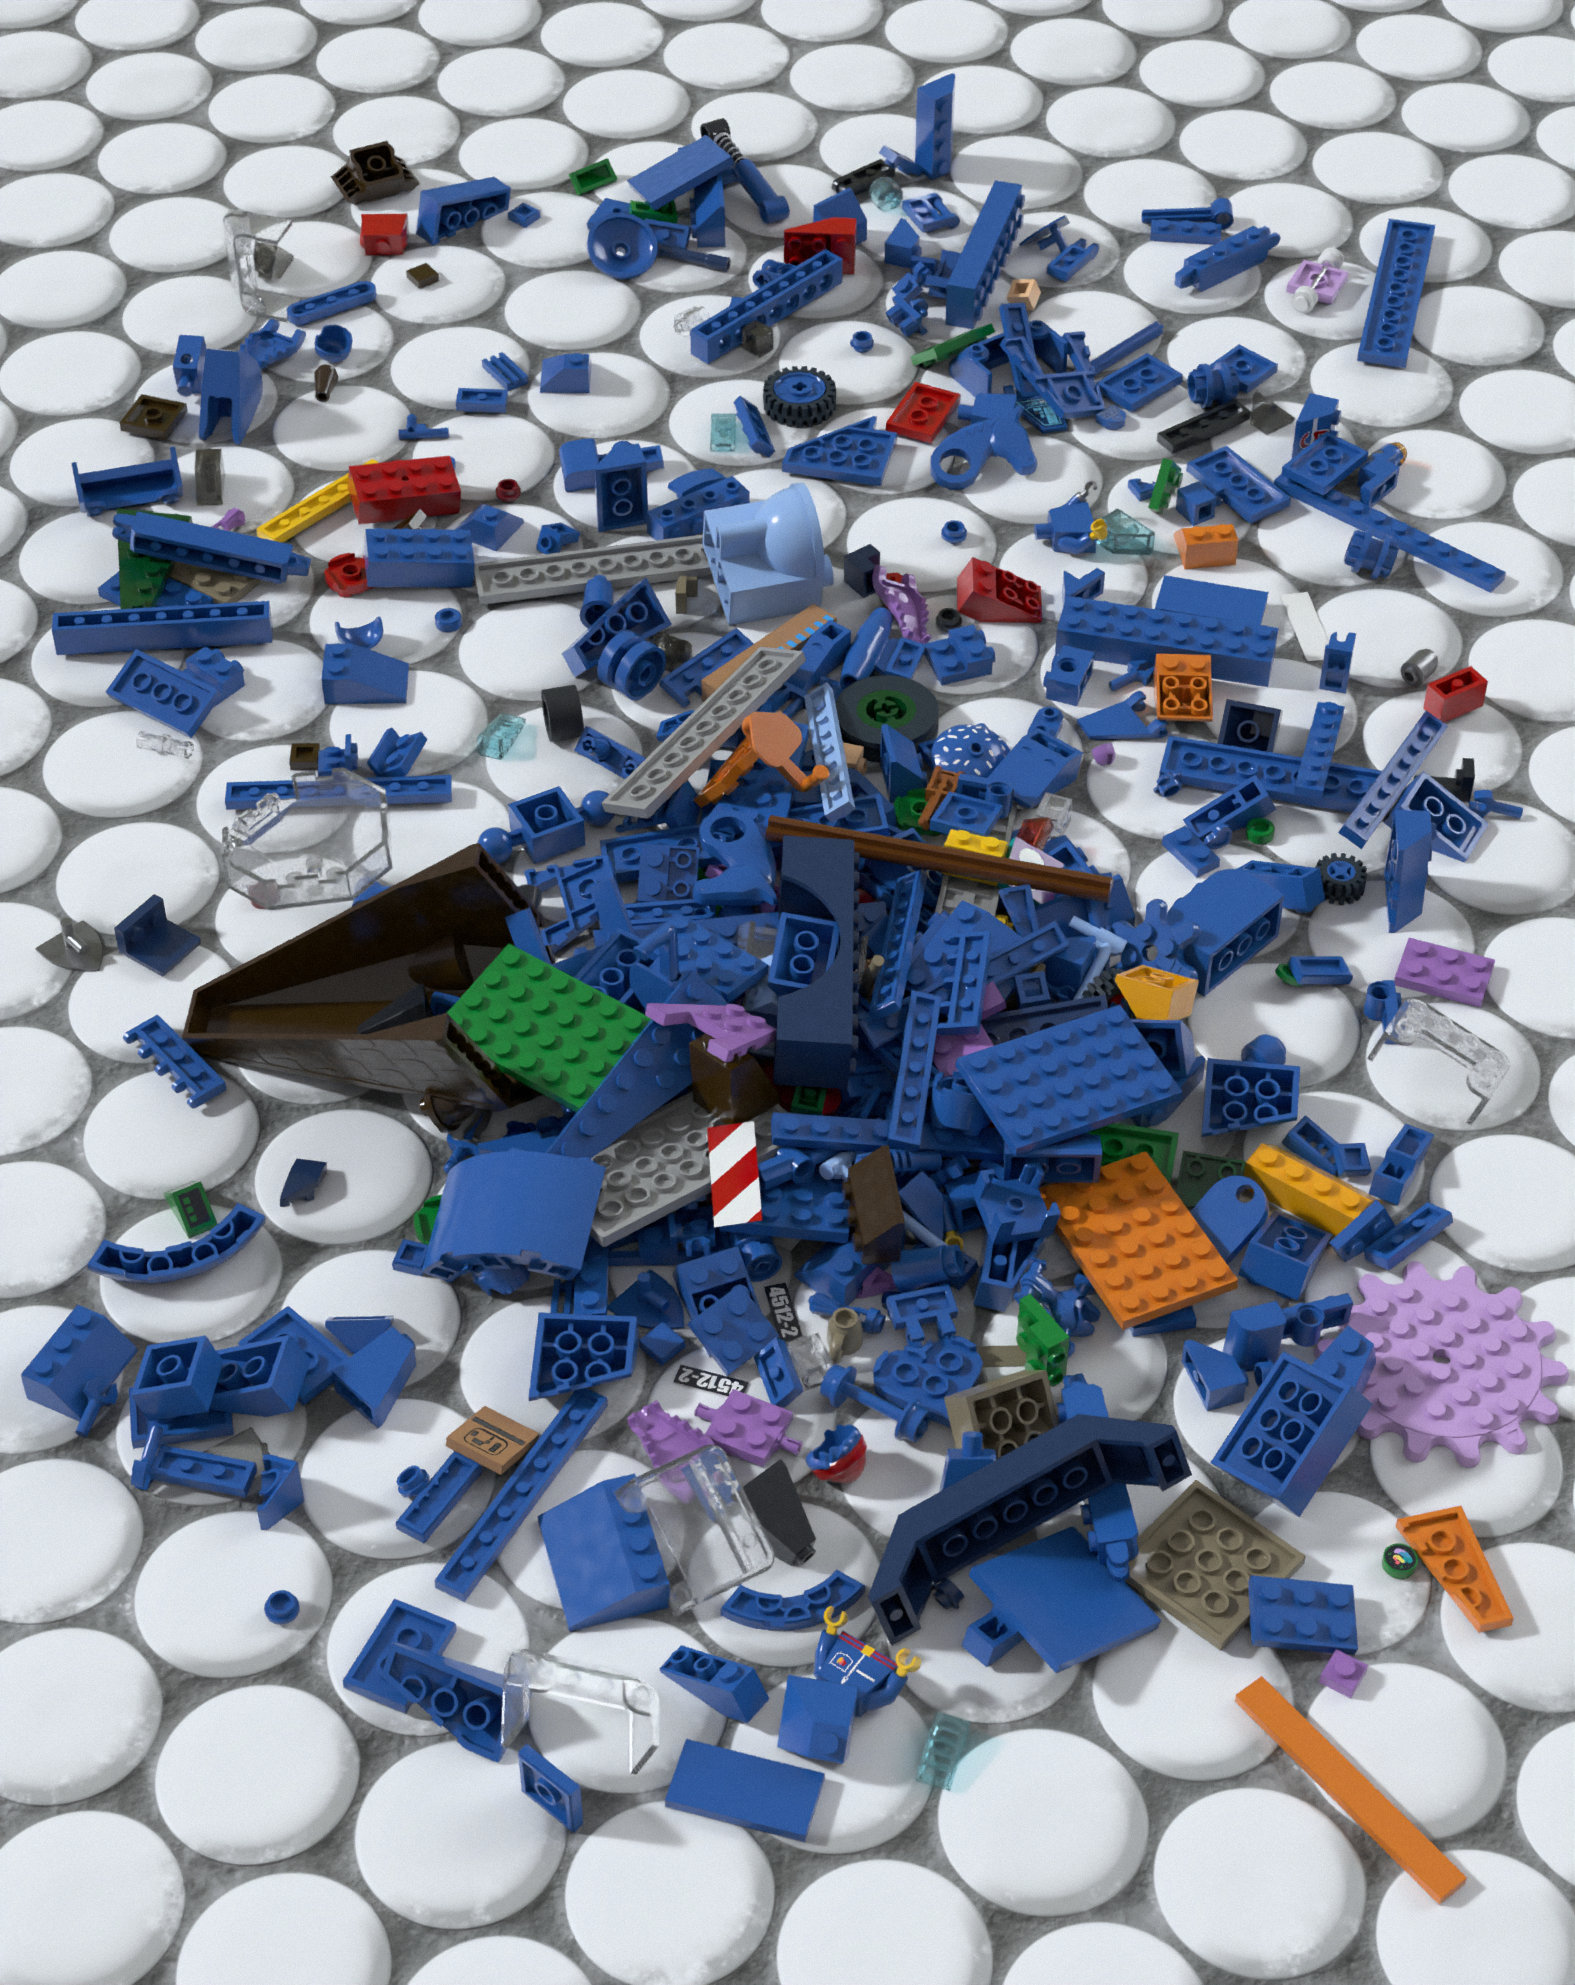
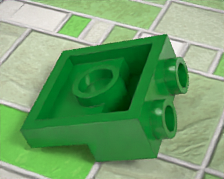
[1016,1294,1070,1387]

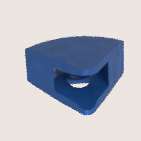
[199,348,263,445]

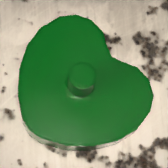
[1275,962,1301,986]

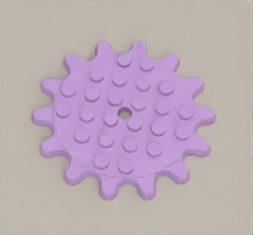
[1313,1261,1569,1468]

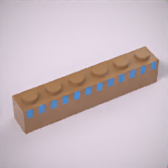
[701,603,837,702]

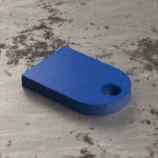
[1190,1176,1269,1265]

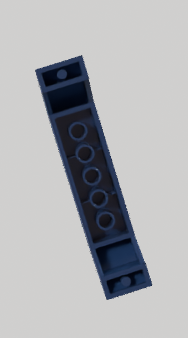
[868,1414,1192,1646]

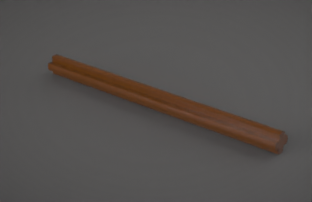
[766,815,1114,903]

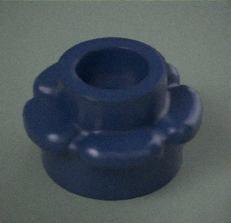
[933,1578,965,1610]

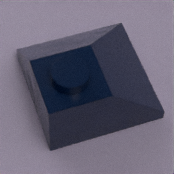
[1217,699,1283,753]

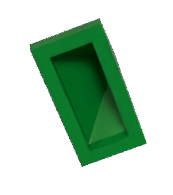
[568,158,617,196]

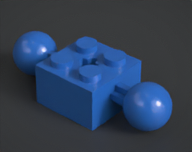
[477,786,615,864]

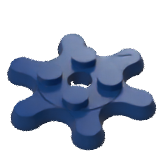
[1109,898,1201,980]

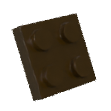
[120,394,188,440]

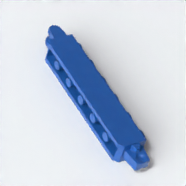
[112,511,311,584]
[1056,1373,1139,1583]

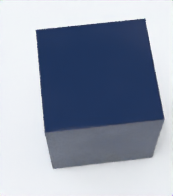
[844,544,880,598]

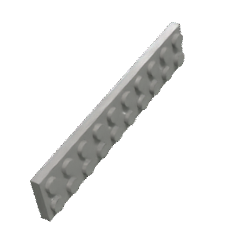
[474,535,712,605]
[602,647,806,819]

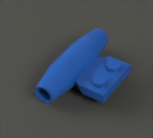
[840,607,926,688]

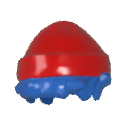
[805,1424,867,1484]

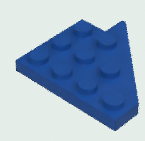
[782,416,897,486]

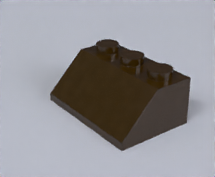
[842,1145,905,1265]

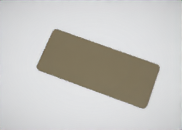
[979,1345,1026,1367]

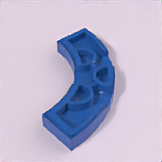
[721,1569,865,1631]

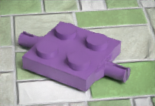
[694,1389,803,1467]

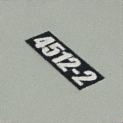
[764,1282,803,1341]
[673,1365,749,1396]

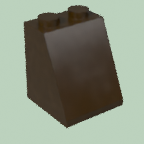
[689,1033,781,1125]

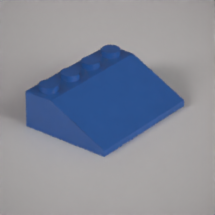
[903,900,1031,1023]
[1210,1351,1373,1518]
[537,1473,671,1632]

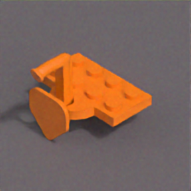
[694,710,829,808]

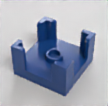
[972,1162,1061,1245]

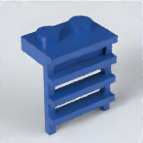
[615,780,702,833]

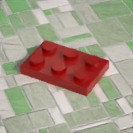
[885,382,961,443]

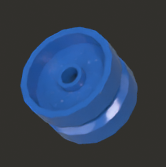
[597,630,666,701]

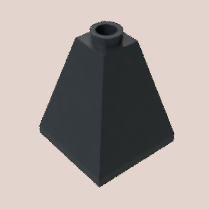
[353,984,433,1034]
[720,1459,816,1566]

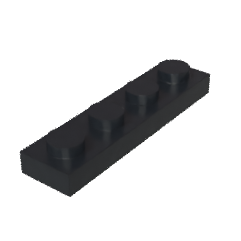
[1157,399,1251,454]

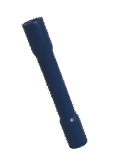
[657,242,731,272]

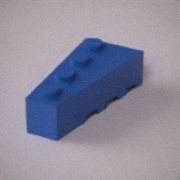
[416,177,511,246]
[562,578,672,677]

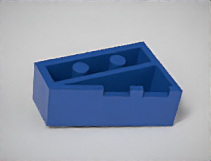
[973,1227,1049,1312]
[1312,1326,1376,1394]

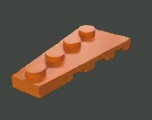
[1395,1506,1513,1633]

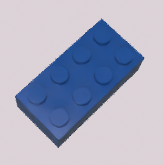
[364,528,475,588]

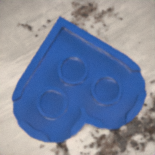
[873,1335,983,1428]

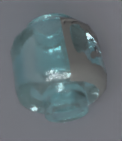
[869,177,903,212]

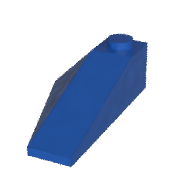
[381,1642,534,1763]

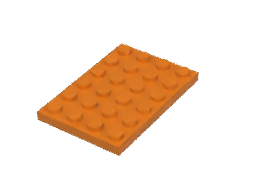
[1039,1151,1238,1330]

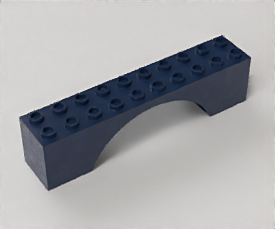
[773,835,860,1089]

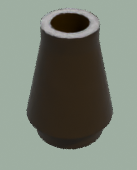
[314,365,339,402]

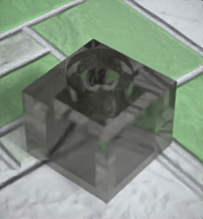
[742,320,773,358]

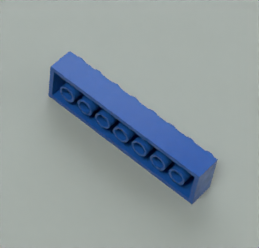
[945,180,1025,329]
[1055,596,1279,687]

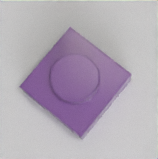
[1319,1649,1368,1699]

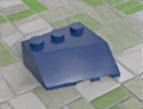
[1384,810,1436,933]
[1201,1058,1300,1137]
[528,1312,639,1401]

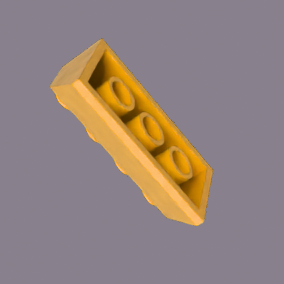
[1243,1143,1383,1236]

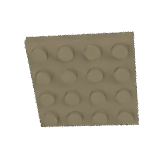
[1125,1480,1306,1651]

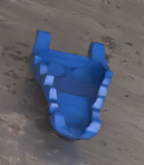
[238,319,306,370]

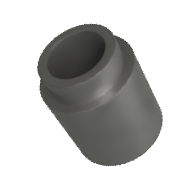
[1400,649,1438,686]

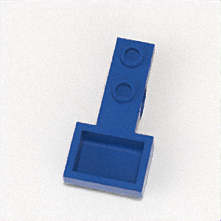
[559,438,664,492]
[1223,1293,1354,1372]

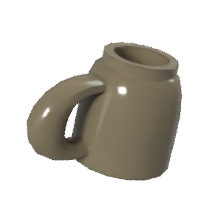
[827,1307,863,1365]

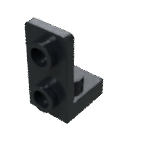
[1413,758,1475,802]

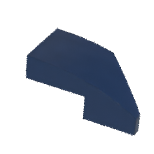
[280,1158,327,1207]

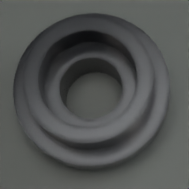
[935,608,962,632]

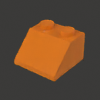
[1174,524,1239,569]

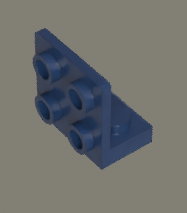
[114,894,201,976]

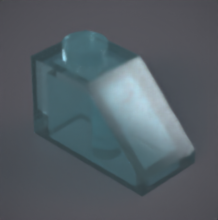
[1096,508,1155,555]

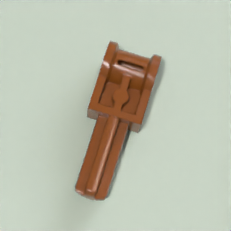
[918,765,965,831]

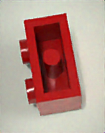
[1423,666,1488,723]

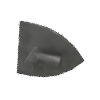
[35,918,103,972]

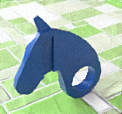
[930,405,1038,490]
[692,809,779,906]

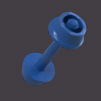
[820,1364,931,1443]

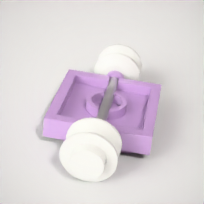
[1286,248,1349,313]

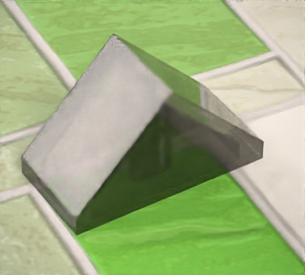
[1250,391,1296,435]

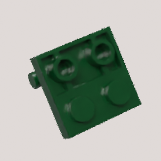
[1176,1151,1245,1212]

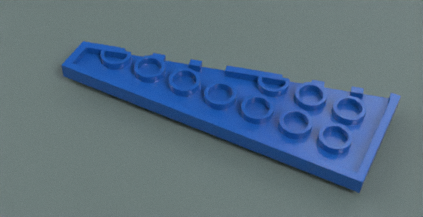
[545,970,728,1159]

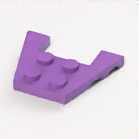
[932,981,1007,1077]
[645,1003,777,1062]

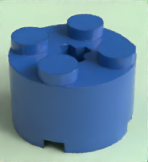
[929,1071,991,1136]

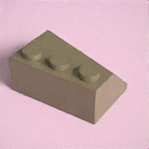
[944,1370,1059,1459]

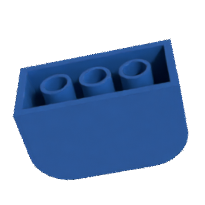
[1167,869,1284,997]

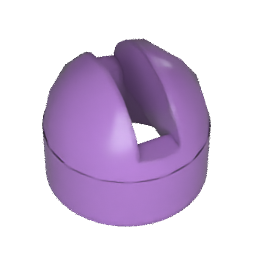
[1091,743,1116,766]

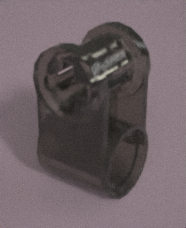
[652,632,693,672]

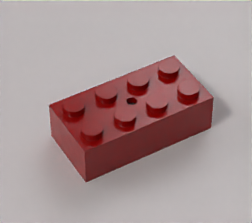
[348,455,461,524]

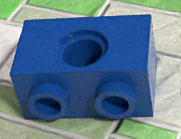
[1043,645,1095,706]

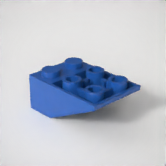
[988,728,1083,809]
[672,1246,762,1357]

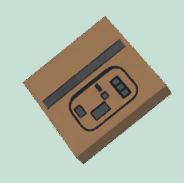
[446,1406,540,1475]

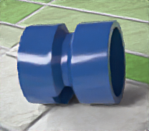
[728,1232,782,1282]

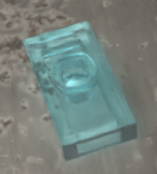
[710,414,736,452]

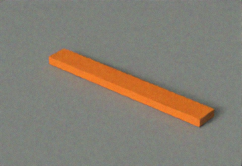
[1235,1676,1467,1905]

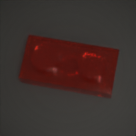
[1016,817,1053,851]

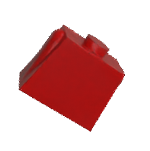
[360,213,409,255]

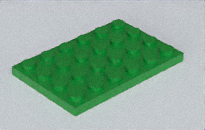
[447,944,651,1112]

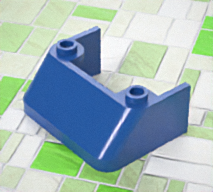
[949,320,1068,398]
[71,446,183,517]

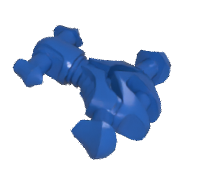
[1014,1257,1101,1358]

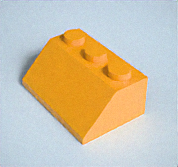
[1115,965,1199,1020]

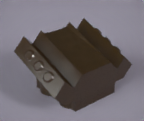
[331,141,420,206]

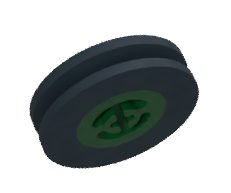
[835,675,939,763]

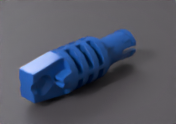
[855,1148,942,1177]

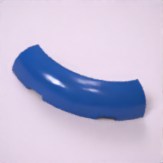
[87,1203,266,1284]

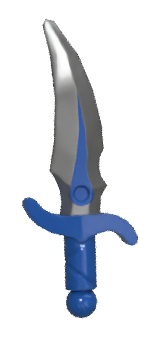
[444,1108,492,1174]

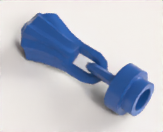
[808,1292,886,1335]

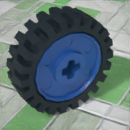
[763,366,836,428]

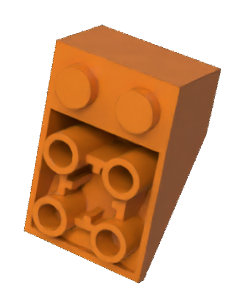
[1153,654,1213,722]

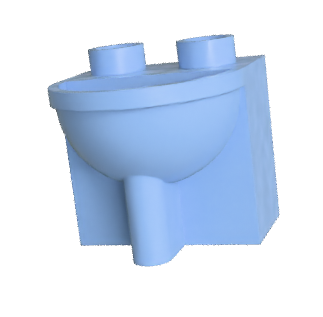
[702,482,834,626]

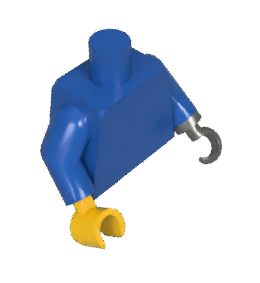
[1034,480,1108,554]

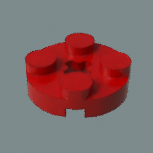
[324,553,374,598]

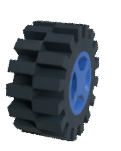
[1315,853,1367,905]

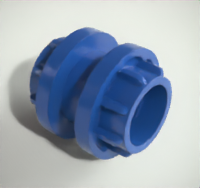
[1187,362,1239,408]
[1343,528,1399,580]

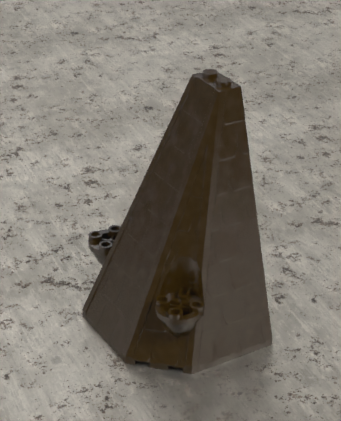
[182,843,556,1133]

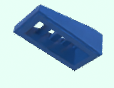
[1281,1115,1339,1175]

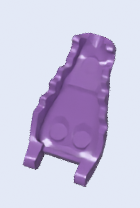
[872,565,932,644]
[627,1401,734,1504]

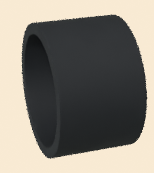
[541,685,584,742]

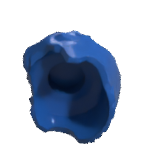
[471,1263,530,1296]

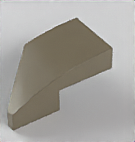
[675,576,698,614]

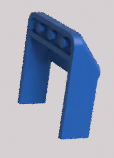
[504,877,636,977]

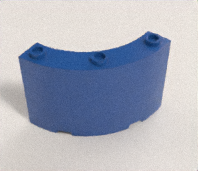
[421,1148,606,1282]

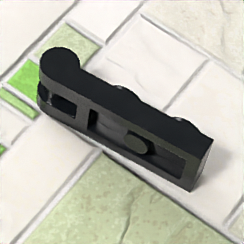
[831,159,896,195]

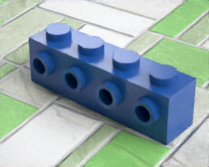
[646,476,750,540]

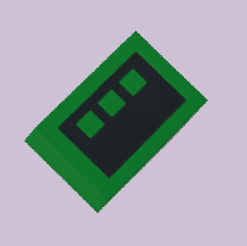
[164,1181,217,1238]

